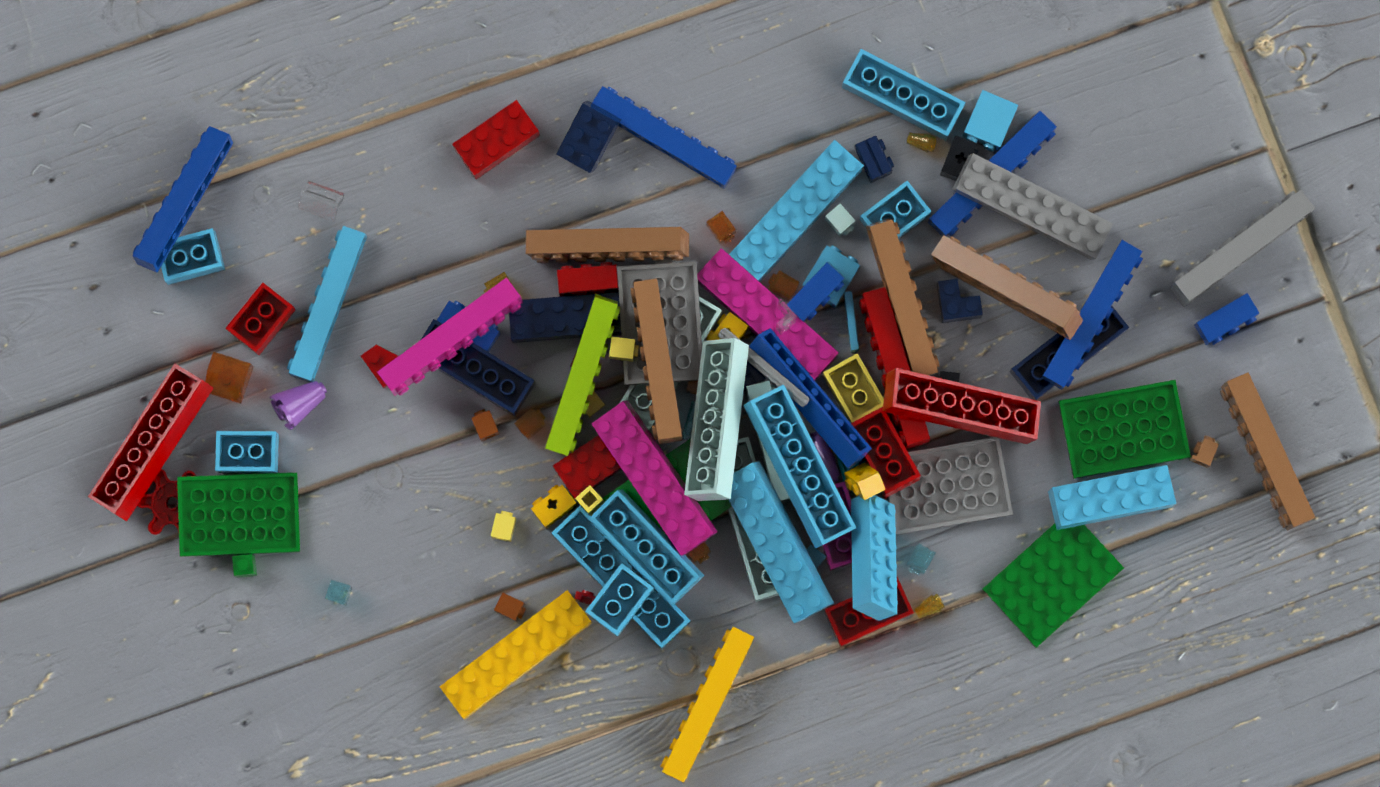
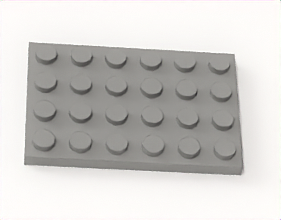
[617,261,702,385]
[888,437,1013,535]

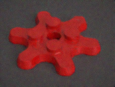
[137,469,196,535]

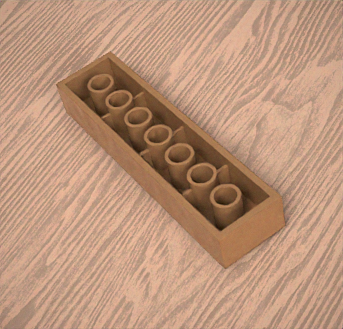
[866,219,940,375]
[526,227,689,263]
[931,235,1083,340]
[630,278,683,444]
[1220,372,1315,531]

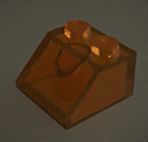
[205,352,254,404]

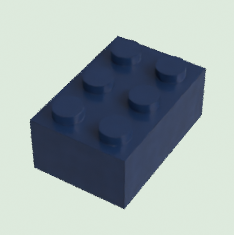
[556,100,622,173]

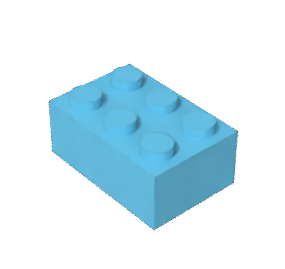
[859,180,931,239]
[161,228,225,285]
[215,431,279,473]
[585,563,654,637]

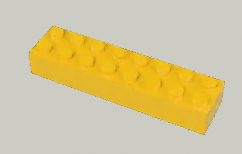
[440,590,592,720]
[660,627,754,783]

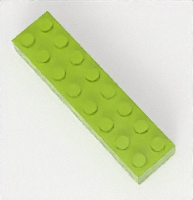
[545,294,621,456]

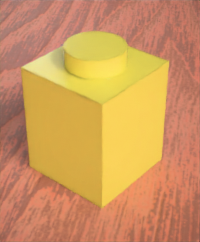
[609,337,639,362]
[575,485,605,516]
[491,511,516,542]

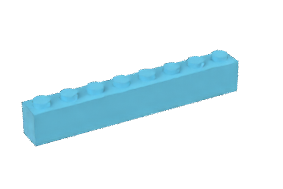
[287,226,367,382]

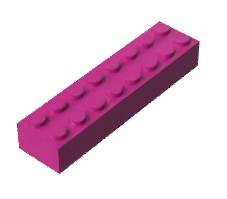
[697,248,839,381]
[377,277,523,396]
[592,401,718,556]

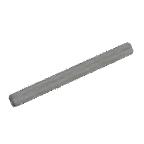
[718,328,810,407]

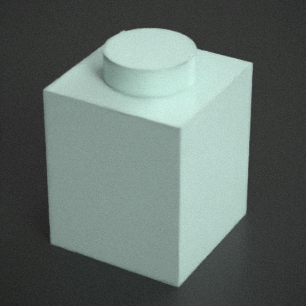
[825,204,856,237]

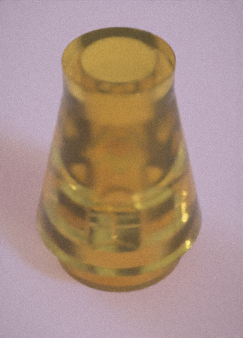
[907,132,937,153]
[914,593,945,619]

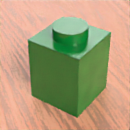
[232,554,257,578]

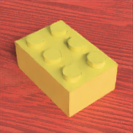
[822,353,884,423]

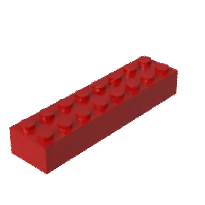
[859,287,930,449]
[88,364,213,521]
[882,368,1041,444]

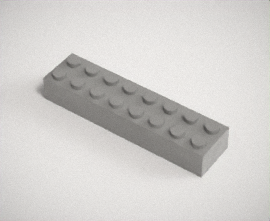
[952,153,1113,260]
[1170,190,1315,307]

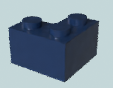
[937,279,983,323]

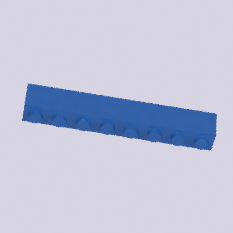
[592,86,737,189]
[928,111,1057,237]
[133,126,233,273]
[1042,240,1143,390]
[749,328,872,469]

